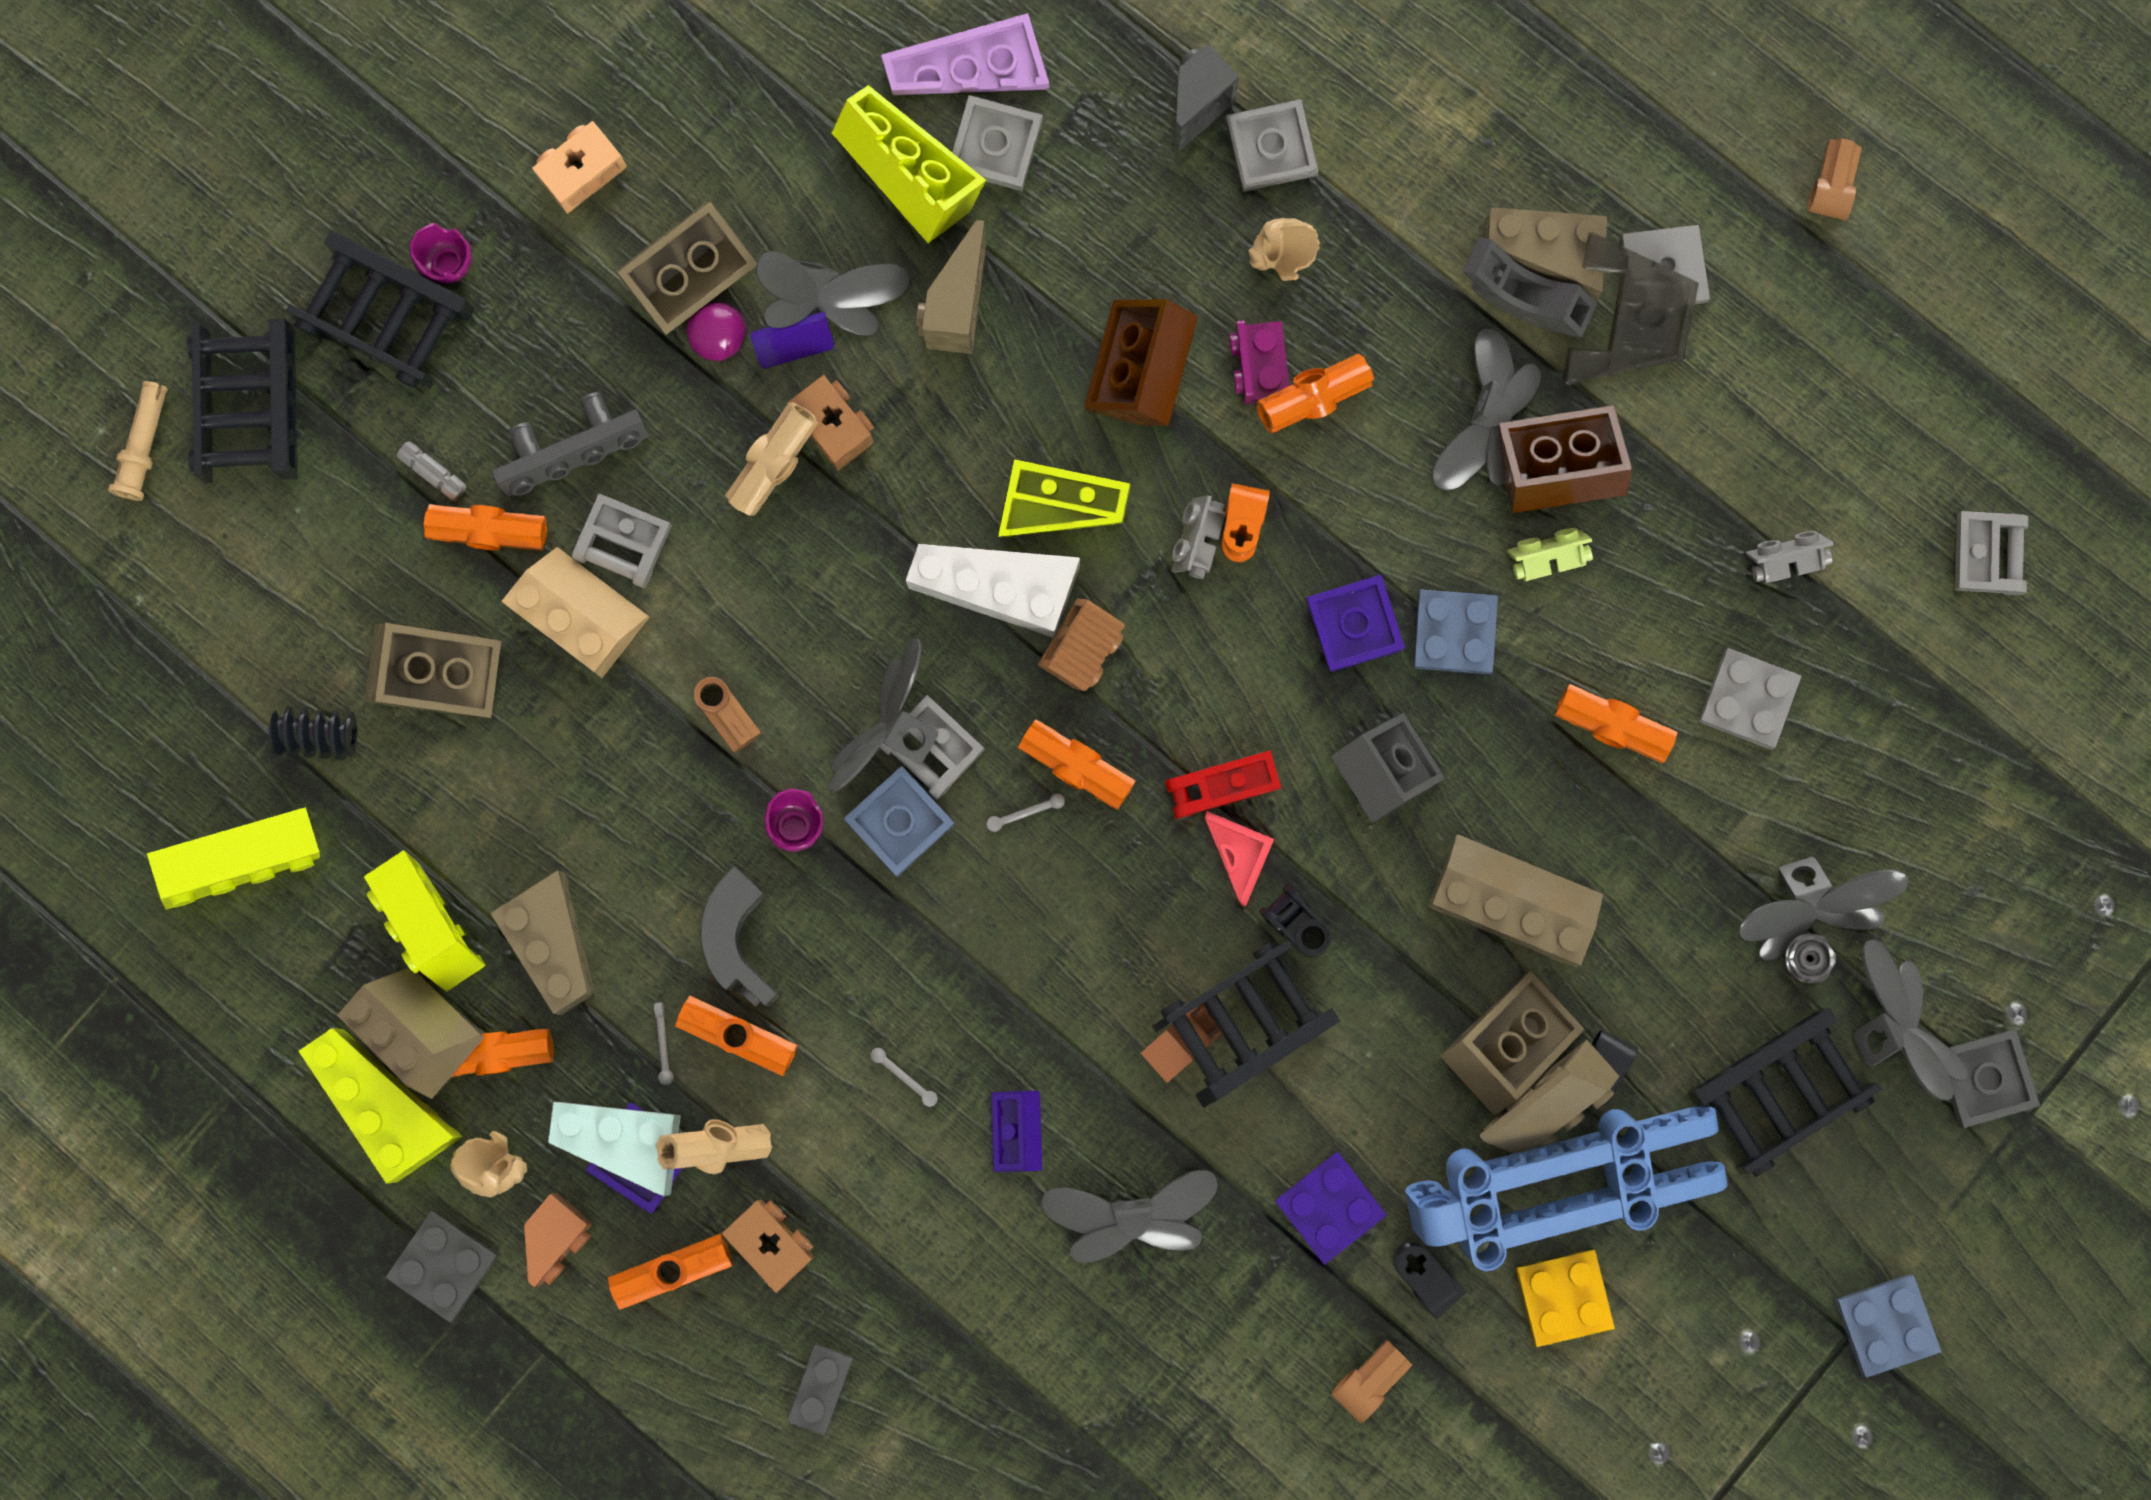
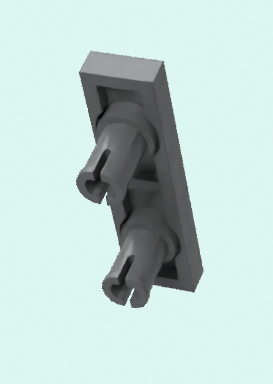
[492,392,650,497]

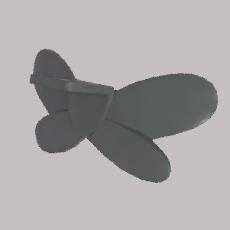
[756,251,909,336]
[1432,328,1541,490]
[827,638,938,792]
[1739,857,1908,961]
[1853,940,1967,1100]
[1042,1170,1217,1263]

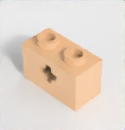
[532,121,627,214]

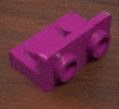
[1229,320,1290,405]

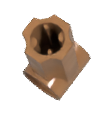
[1807,138,1862,221]
[694,677,762,754]
[1331,1340,1412,1423]

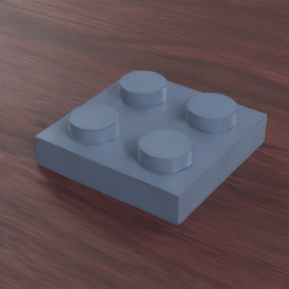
[1413,589,1498,675]
[844,766,955,878]
[1834,1274,1941,1378]

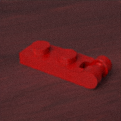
[1165,750,1281,819]

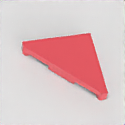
[1204,811,1274,907]

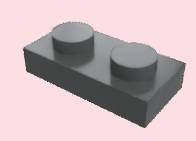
[787,1344,854,1435]

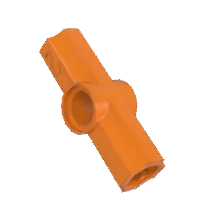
[1256,354,1374,434]
[424,504,547,551]
[1554,684,1678,764]
[1018,719,1136,810]
[675,995,798,1077]
[451,1029,554,1077]
[608,1233,734,1310]

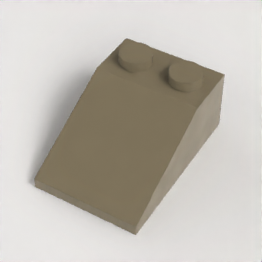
[916,220,987,354]
[364,623,501,718]
[1440,971,1585,1115]

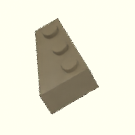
[1484,207,1607,302]
[490,870,595,1015]

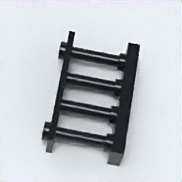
[286,230,474,389]
[187,319,298,483]
[1152,940,1340,1108]
[1688,1008,1882,1177]

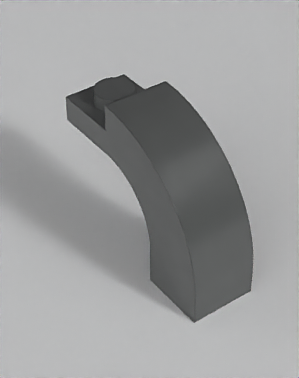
[1463,237,1597,338]
[701,866,780,1007]

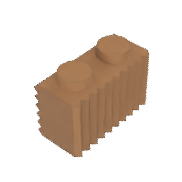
[1038,598,1125,691]

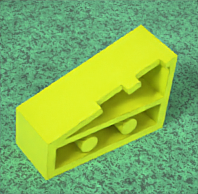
[998,459,1131,538]
[364,850,486,992]

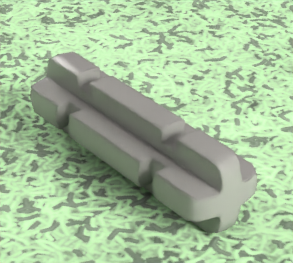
[397,441,466,501]

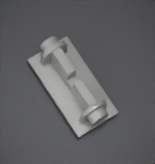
[1171,495,1226,579]
[1745,531,1833,584]

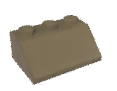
[615,201,757,335]
[337,968,485,1099]
[1479,1040,1619,1154]

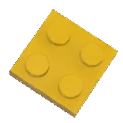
[1515,1249,1615,1347]

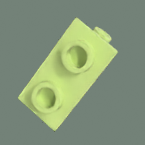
[1507,528,1593,582]

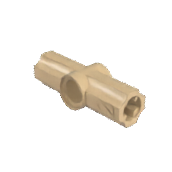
[725,402,819,516]
[656,1119,772,1174]

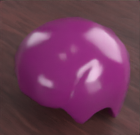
[410,223,472,285]
[686,302,748,361]
[764,788,824,852]

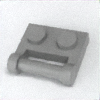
[572,494,672,588]
[1955,511,2029,595]
[880,695,985,801]

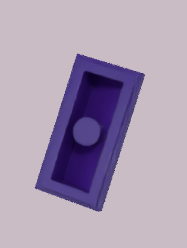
[750,312,834,369]
[991,1091,1042,1172]

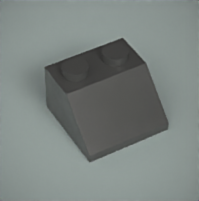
[1174,43,1239,151]
[1331,713,1445,823]

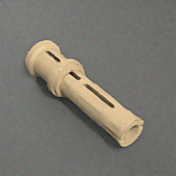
[108,381,168,501]

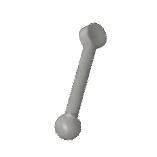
[987,793,1065,832]
[654,1002,674,1085]
[870,1047,938,1107]

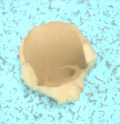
[1249,218,1320,281]
[450,1131,527,1198]

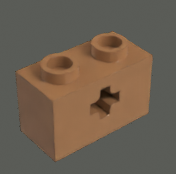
[787,375,874,471]
[722,1199,815,1293]

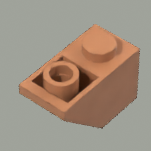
[1141,1004,1222,1083]
[524,1192,593,1287]

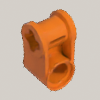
[1222,483,1270,563]

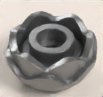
[1785,934,1836,983]

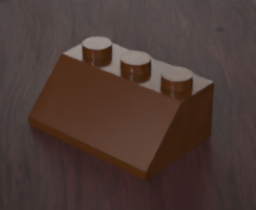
[1084,299,1198,426]
[1498,405,1632,513]

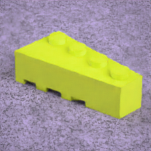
[832,85,986,244]
[147,807,320,910]
[299,1028,463,1184]

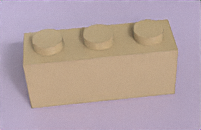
[502,547,650,678]

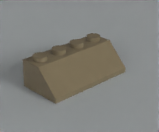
[1427,834,1603,967]

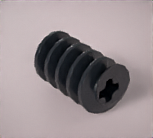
[269,706,358,760]

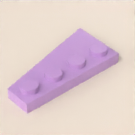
[881,13,1050,95]

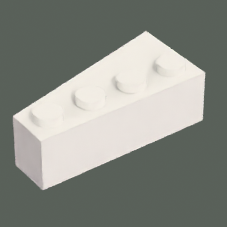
[906,544,1080,638]

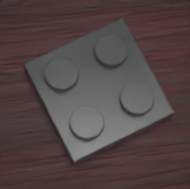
[1948,1029,2040,1128]
[385,1210,499,1323]

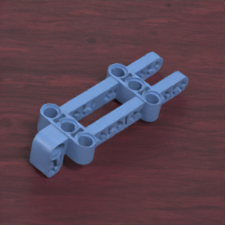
[1405,1106,1728,1271]

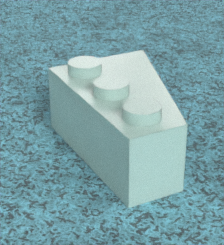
[548,1102,681,1196]

